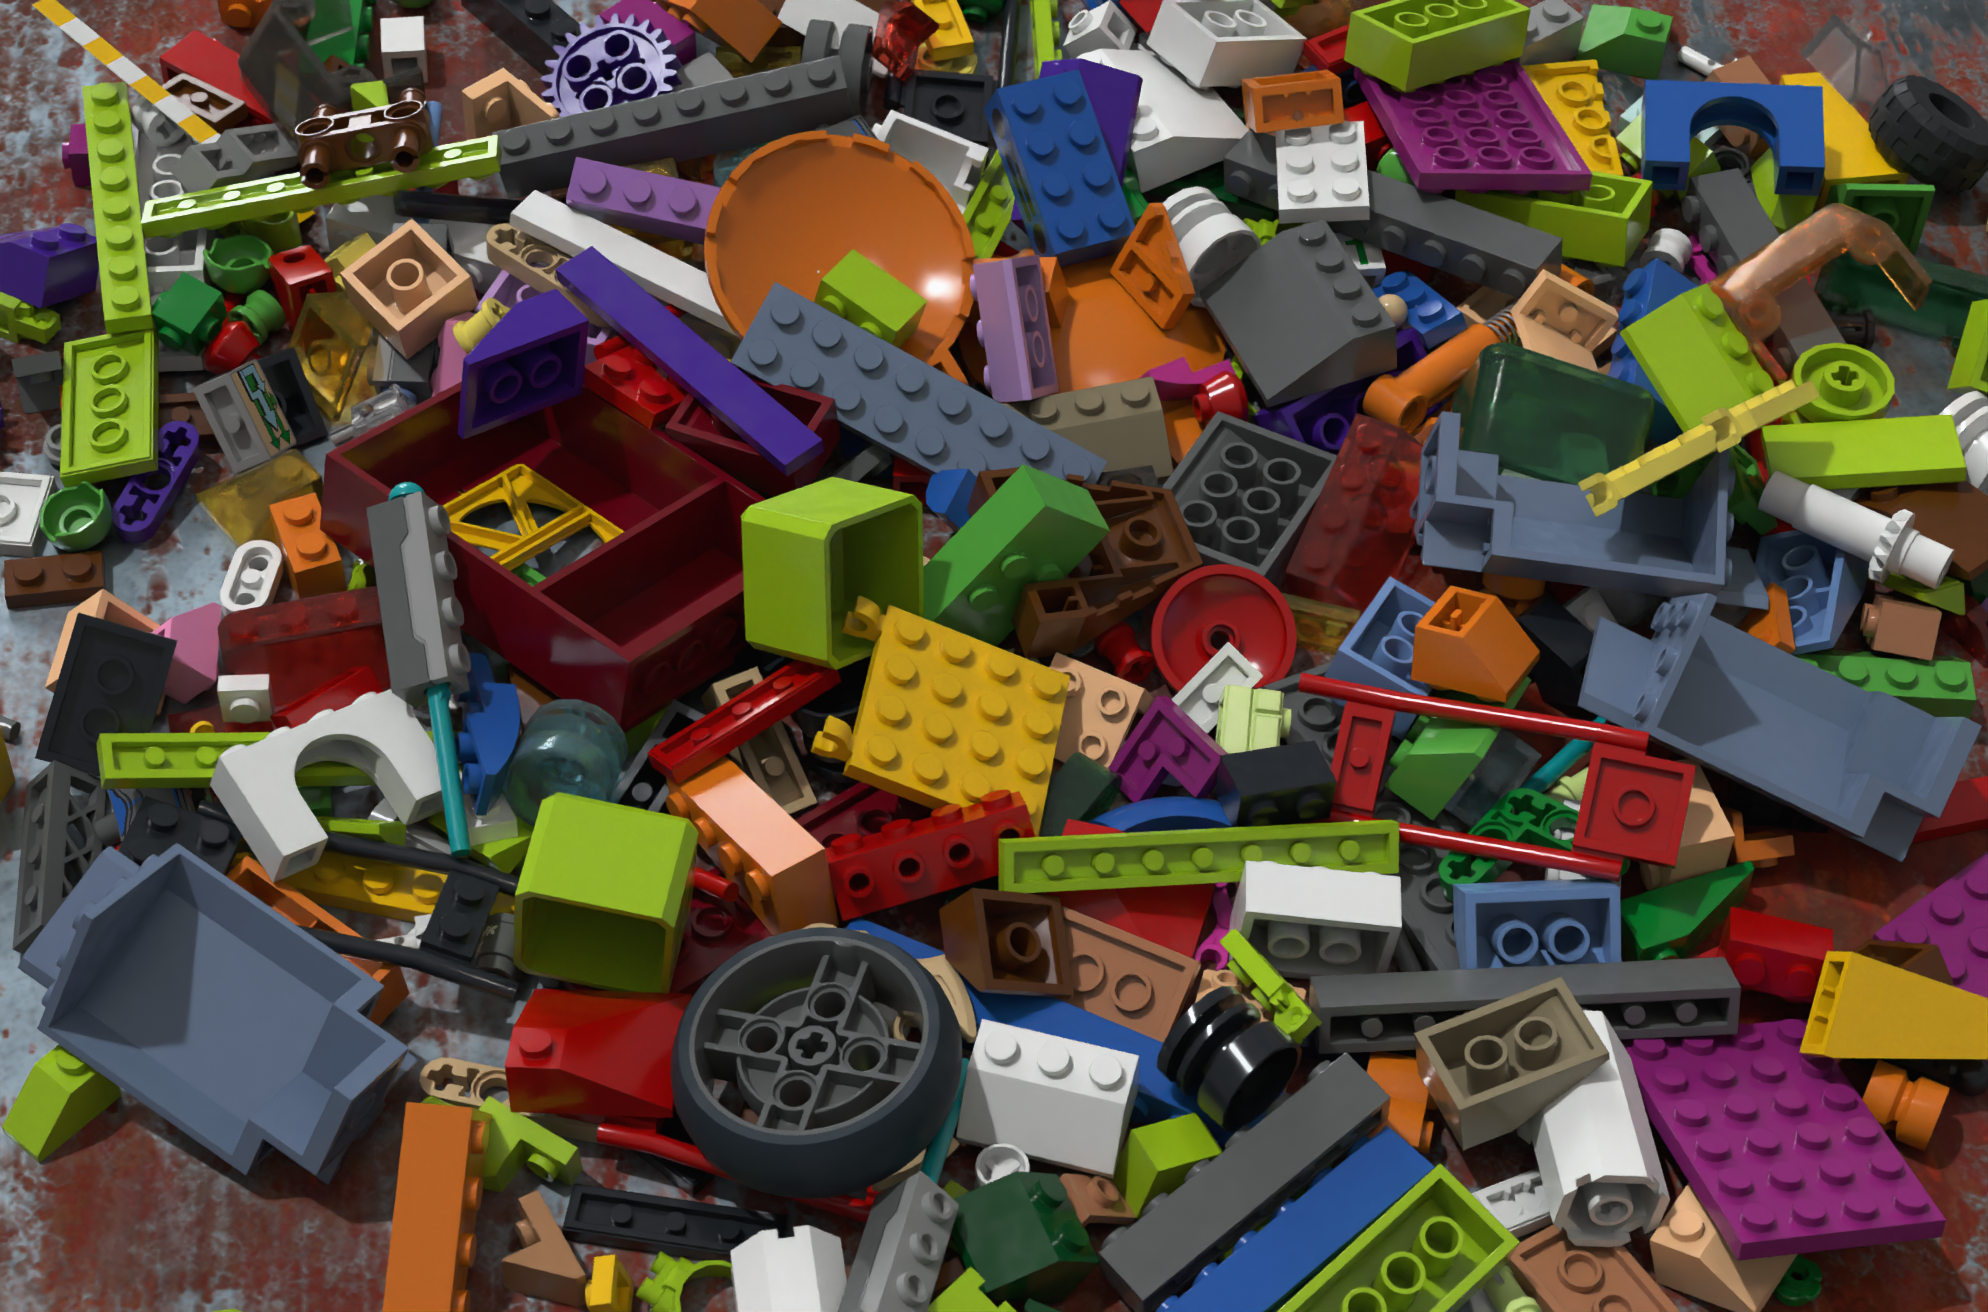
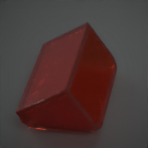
[218,586,391,707]

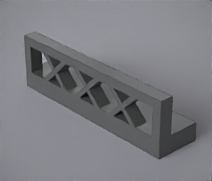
[12,760,106,954]

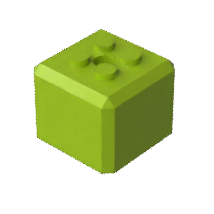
[741,477,924,670]
[513,792,699,993]

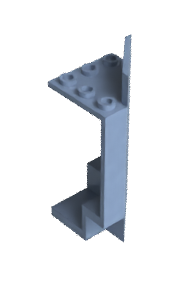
[1409,411,1769,610]
[1577,593,1982,862]
[18,843,419,1185]

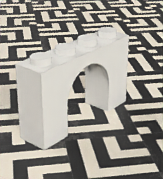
[210,689,444,883]

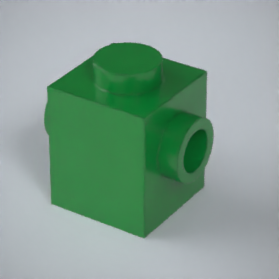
[152,272,228,357]

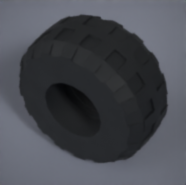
[1869,75,1988,194]

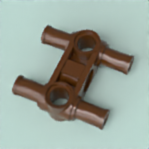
[295,88,434,189]

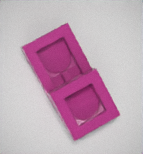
[1139,357,1236,401]

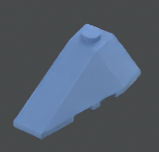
[1755,530,1869,655]

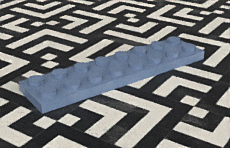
[730,282,1107,484]

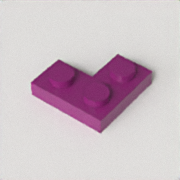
[1104,696,1228,803]

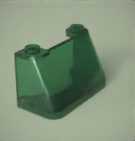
[1452,342,1655,485]

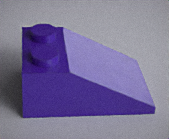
[0,223,99,308]
[458,289,589,439]

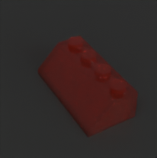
[1285,413,1423,621]

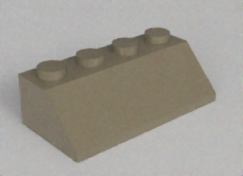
[1003,376,1173,486]

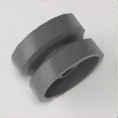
[801,19,874,117]

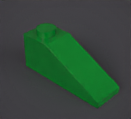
[1620,860,1755,962]

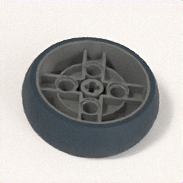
[671,927,962,1199]

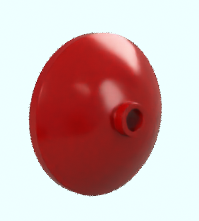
[1150,564,1297,693]

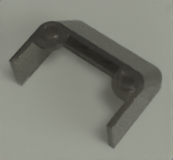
[238,0,426,154]

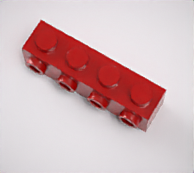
[825,789,1035,921]

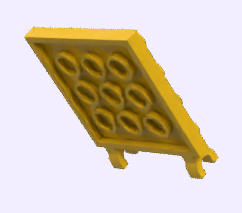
[811,596,1070,837]

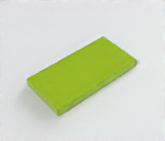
[60,326,159,488]
[1761,414,1967,490]

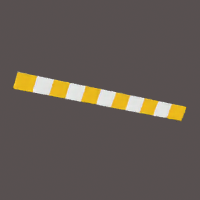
[32,0,315,224]

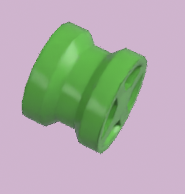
[227,290,286,345]

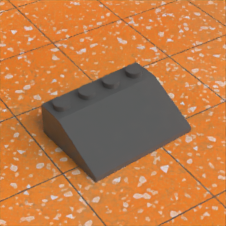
[1200,219,1397,407]
[1162,411,1345,589]

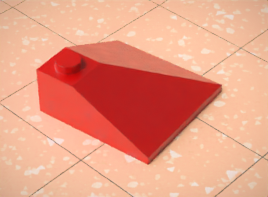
[1045,819,1217,959]
[504,988,692,1118]

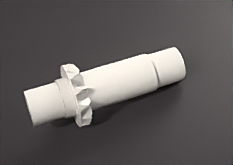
[1758,471,1955,590]

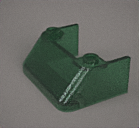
[1814,222,1988,350]

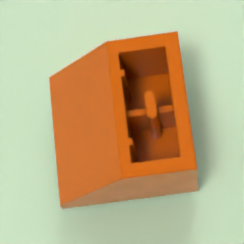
[1411,586,1540,703]

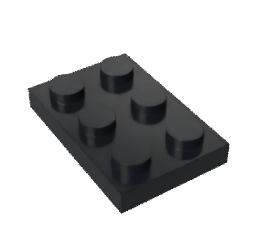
[35,612,178,776]

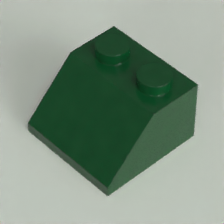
[951,1171,1100,1302]

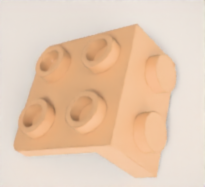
[1511,269,1619,394]

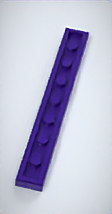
[555,246,824,476]

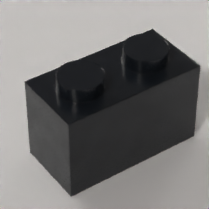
[1215,740,1337,827]

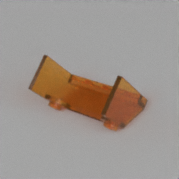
[1708,203,1932,387]

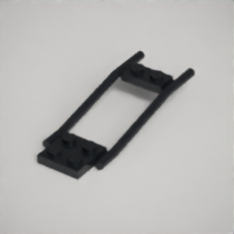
[883,0,1021,148]
[118,796,520,1003]

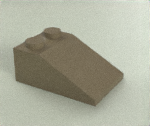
[1414,977,1610,1150]

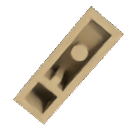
[701,667,817,815]

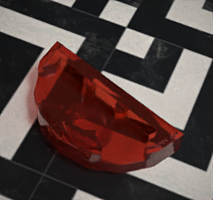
[1923,592,1988,668]

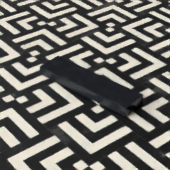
[562,1183,788,1263]

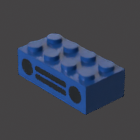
[984,69,1135,268]

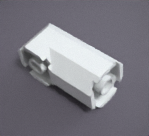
[1516,1010,1670,1247]
[730,1225,847,1312]

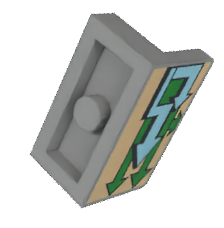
[193,359,296,474]

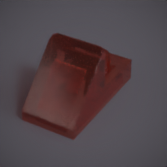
[871,1,940,81]

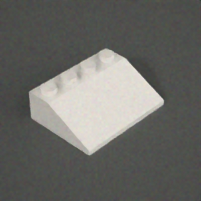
[1077,48,1249,193]

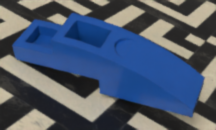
[453,653,520,816]

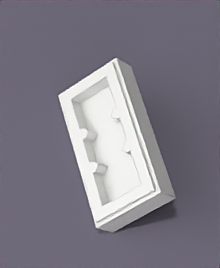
[1471,1167,1553,1238]

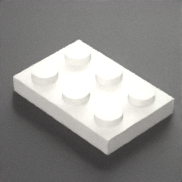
[1275,121,1370,224]

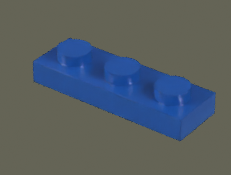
[1372,270,1468,349]

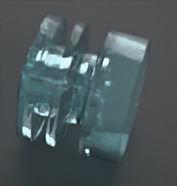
[503,699,628,828]

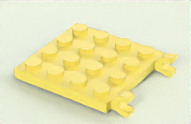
[1578,379,1820,517]

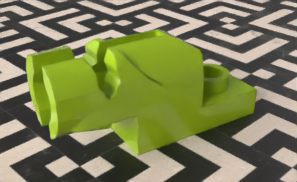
[421,1095,583,1192]

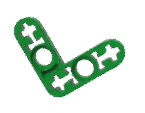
[1439,788,1630,901]

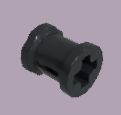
[1826,309,1875,350]

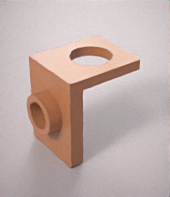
[1059,1173,1136,1228]

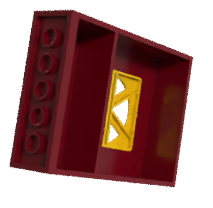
[320,381,767,738]

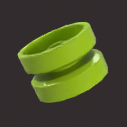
[1781,342,1895,425]

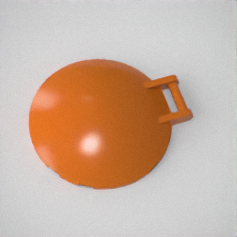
[704,130,975,386]
[957,246,1226,415]

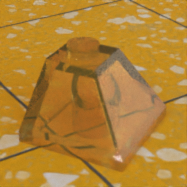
[288,291,373,422]
[196,449,323,548]

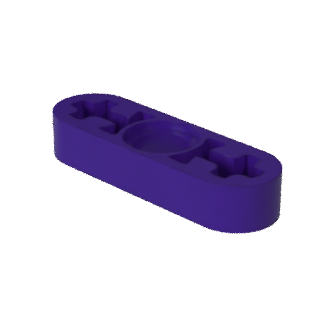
[112,421,202,544]

